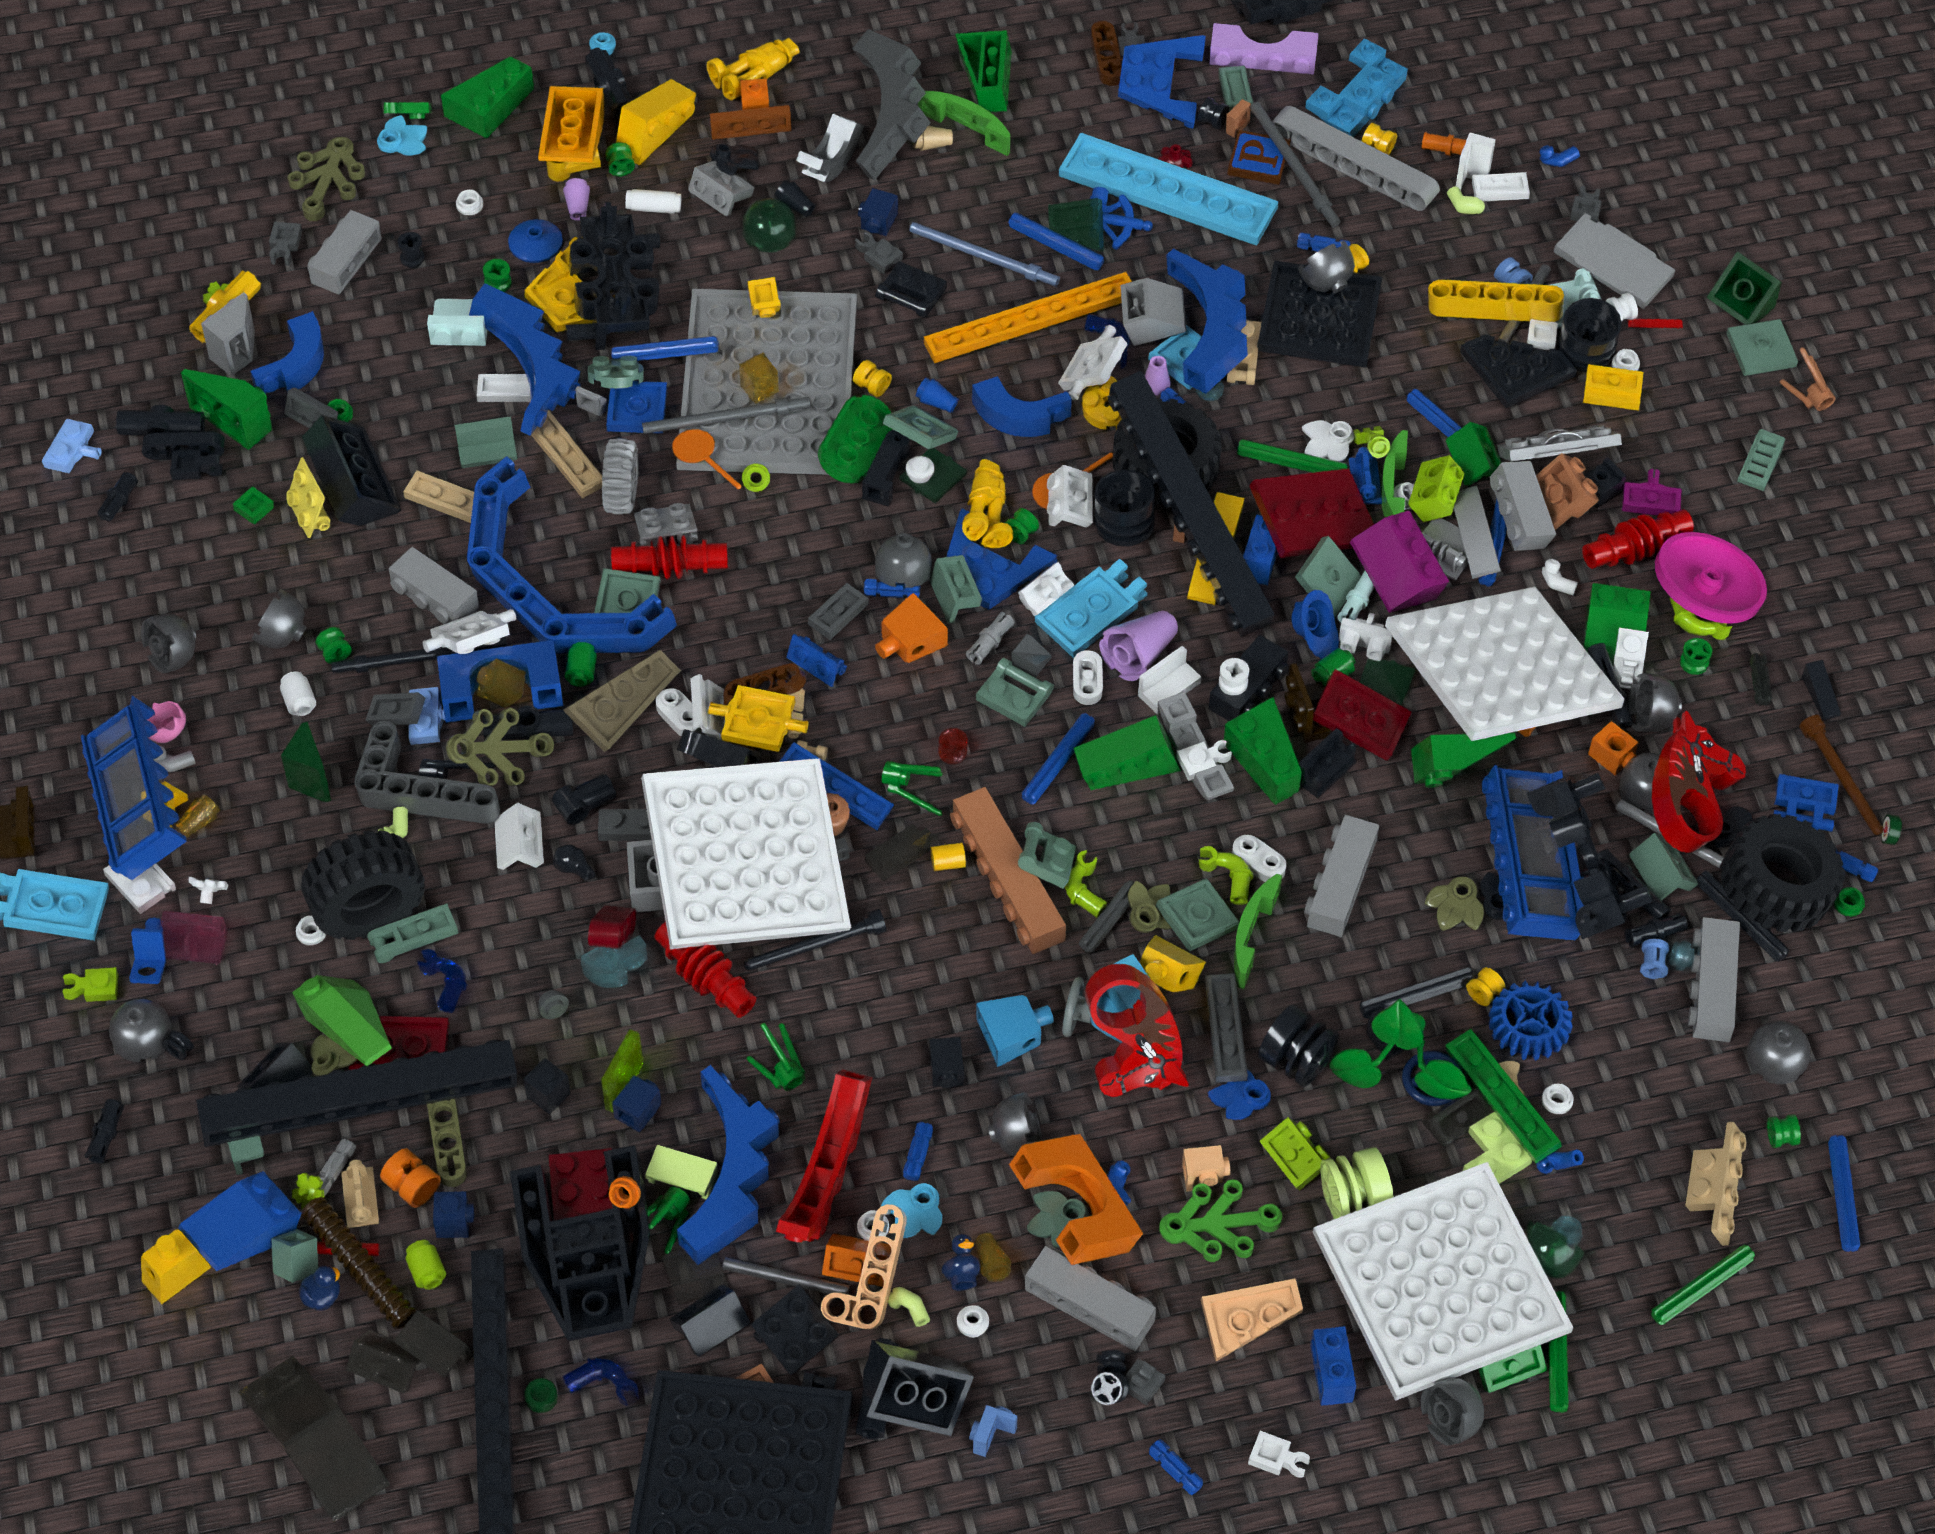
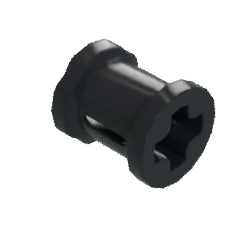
[397,231,425,268]

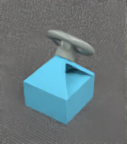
[1062,954,1150,1043]

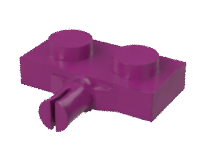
[1622,469,1682,515]

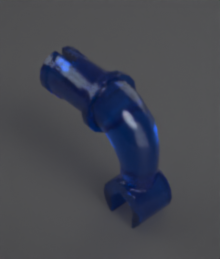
[1085,314,1130,369]
[417,949,468,1013]
[562,1358,639,1406]

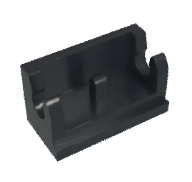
[1298,728,1357,798]

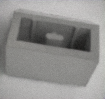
[1121,278,1186,346]
[201,292,255,377]

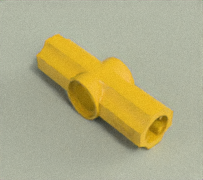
[189,270,261,343]

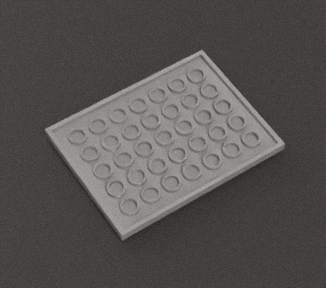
[676,289,857,475]

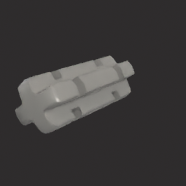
[318,1139,356,1196]

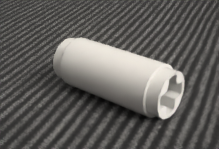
[626,189,681,214]

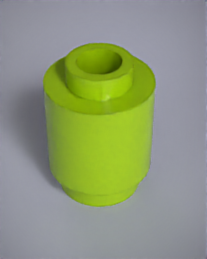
[405,1240,446,1290]

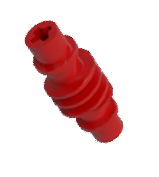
[1582,509,1694,569]
[611,535,728,580]
[654,922,756,1018]

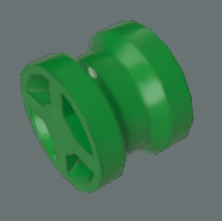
[605,142,635,177]
[483,259,512,292]
[1005,508,1039,544]
[316,627,352,664]
[1680,638,1712,675]
[1767,1114,1801,1148]

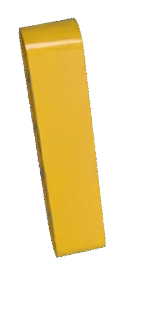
[1428,280,1564,322]

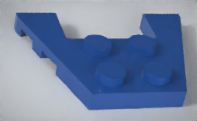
[1118,35,1206,129]
[946,508,1057,610]

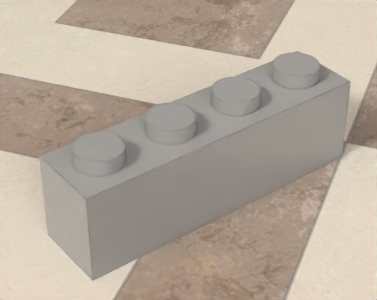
[1304,815,1379,937]
[1688,917,1740,1042]
[1025,1246,1156,1351]

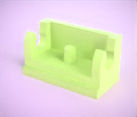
[645,1145,719,1199]

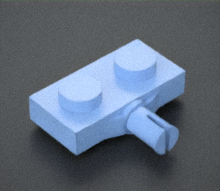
[42,419,101,474]
[409,687,445,745]

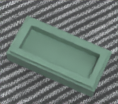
[1218,65,1253,112]

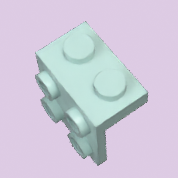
[427,299,487,346]

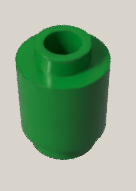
[564,642,597,687]
[1311,648,1356,687]

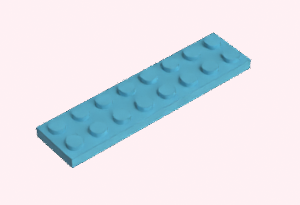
[1059,133,1278,246]

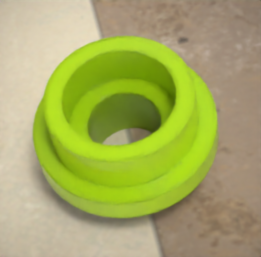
[742,463,770,492]

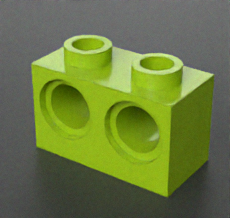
[1408,455,1465,522]

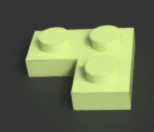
[1463,1112,1533,1184]

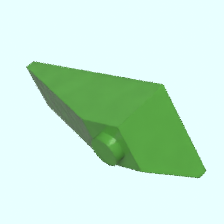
[292,975,392,1066]

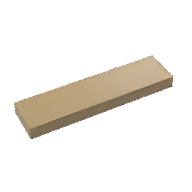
[522,410,602,499]

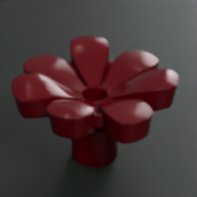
[1158,144,1193,168]

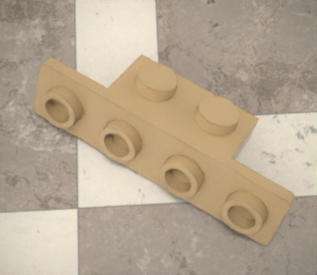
[1685,1122,1746,1246]

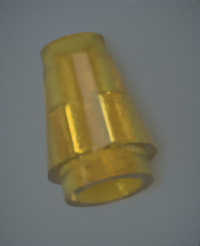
[175,794,220,838]
[975,1233,1011,1282]

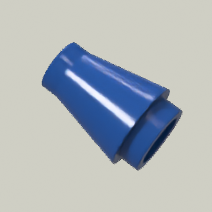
[915,377,959,413]

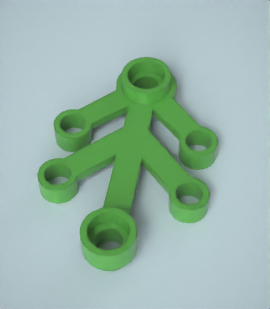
[1159,1180,1282,1262]

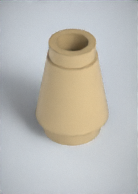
[912,126,953,151]

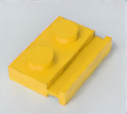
[1583,364,1644,411]

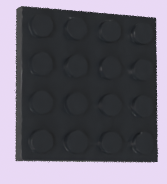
[1257,260,1382,368]

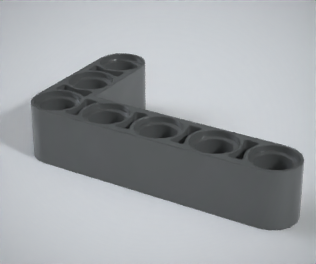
[354,721,501,823]

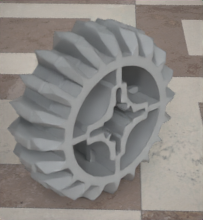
[602,438,638,515]

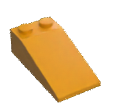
[538,86,605,163]

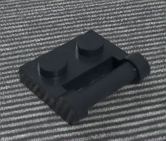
[875,261,947,318]

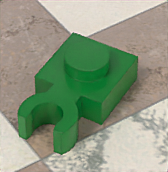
[384,102,432,119]

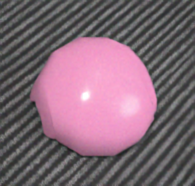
[148,701,186,743]

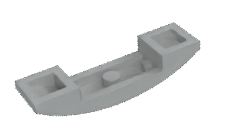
[1454,486,1501,579]
[1157,692,1234,800]

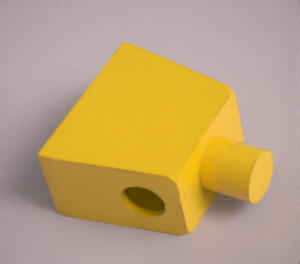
[1139,935,1206,992]
[141,1229,211,1305]

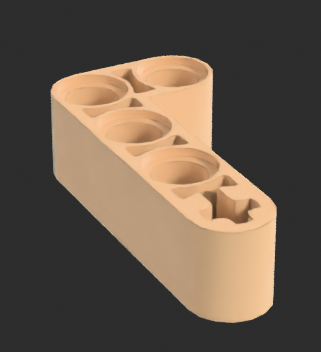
[821,1204,907,1329]

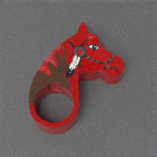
[1652,711,1746,853]
[1085,964,1189,1097]

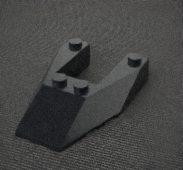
[510,1145,650,1341]

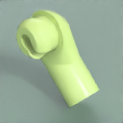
[1447,186,1485,215]
[377,807,408,838]
[888,1287,930,1327]

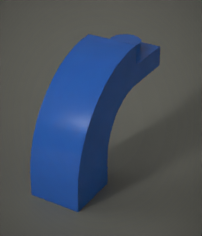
[251,311,324,394]
[972,376,1072,437]

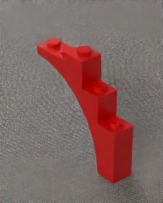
[776,1069,872,1242]

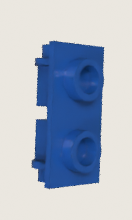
[1348,447,1382,504]
[786,634,847,687]

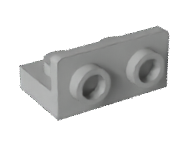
[688,161,755,216]

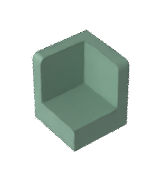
[228,1136,264,1175]
[271,1229,318,1283]

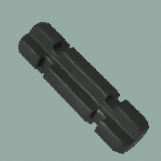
[1750,653,1772,706]

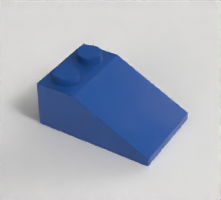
[178,1171,302,1271]

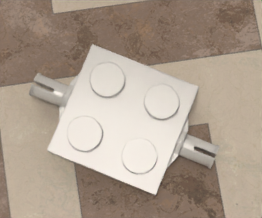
[1058,325,1127,400]
[423,609,516,654]

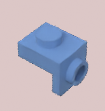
[969,1405,1017,1457]

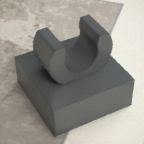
[1125,1358,1165,1405]

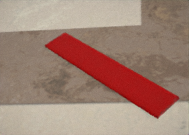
[1627,319,1683,328]

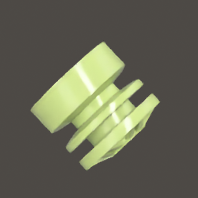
[1320,1147,1394,1219]

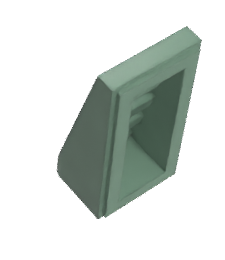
[1737,429,1785,491]

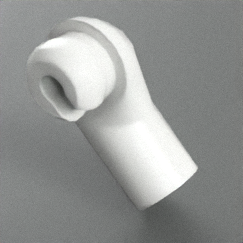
[1542,559,1578,596]

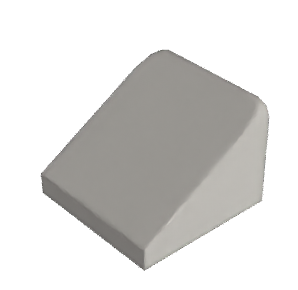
[575,386,609,416]

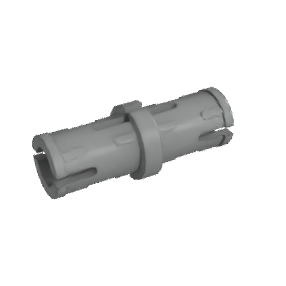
[966,612,1014,665]

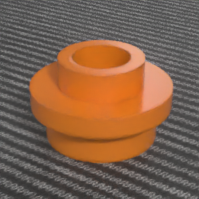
[609,1176,641,1208]

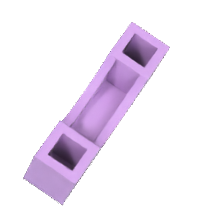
[1209,23,1318,74]

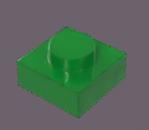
[233,486,274,525]

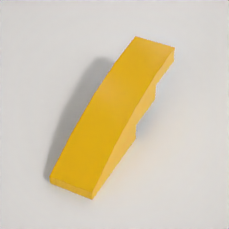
[1187,492,1245,605]

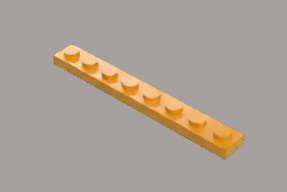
[924,272,1132,364]

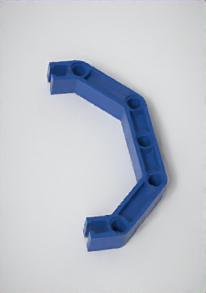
[467,456,677,654]

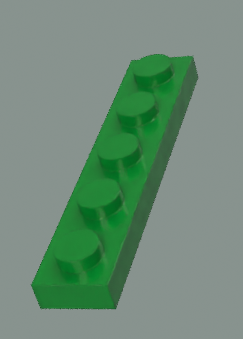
[1445,1029,1562,1164]

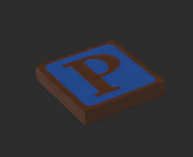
[1227,130,1291,185]

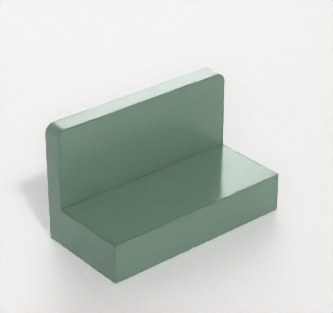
[455,416,517,468]
[930,555,982,624]
[1630,833,1698,900]

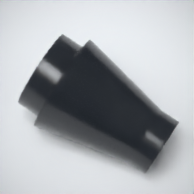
[774,180,816,217]

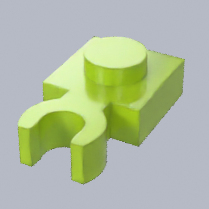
[63,967,118,1002]

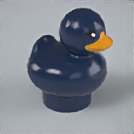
[941,1234,981,1291]
[299,1266,340,1311]

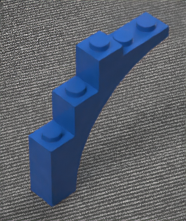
[1166,249,1248,394]
[469,283,581,436]
[677,1065,780,1266]

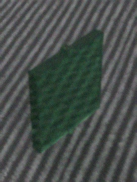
[900,448,967,504]
[1359,658,1415,706]

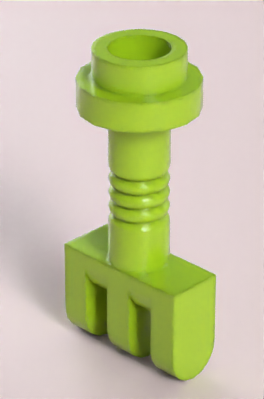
[1353,426,1390,458]

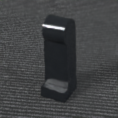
[862,429,910,507]
[676,729,762,767]

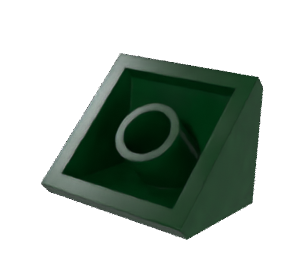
[1706,251,1782,325]
[281,722,331,803]

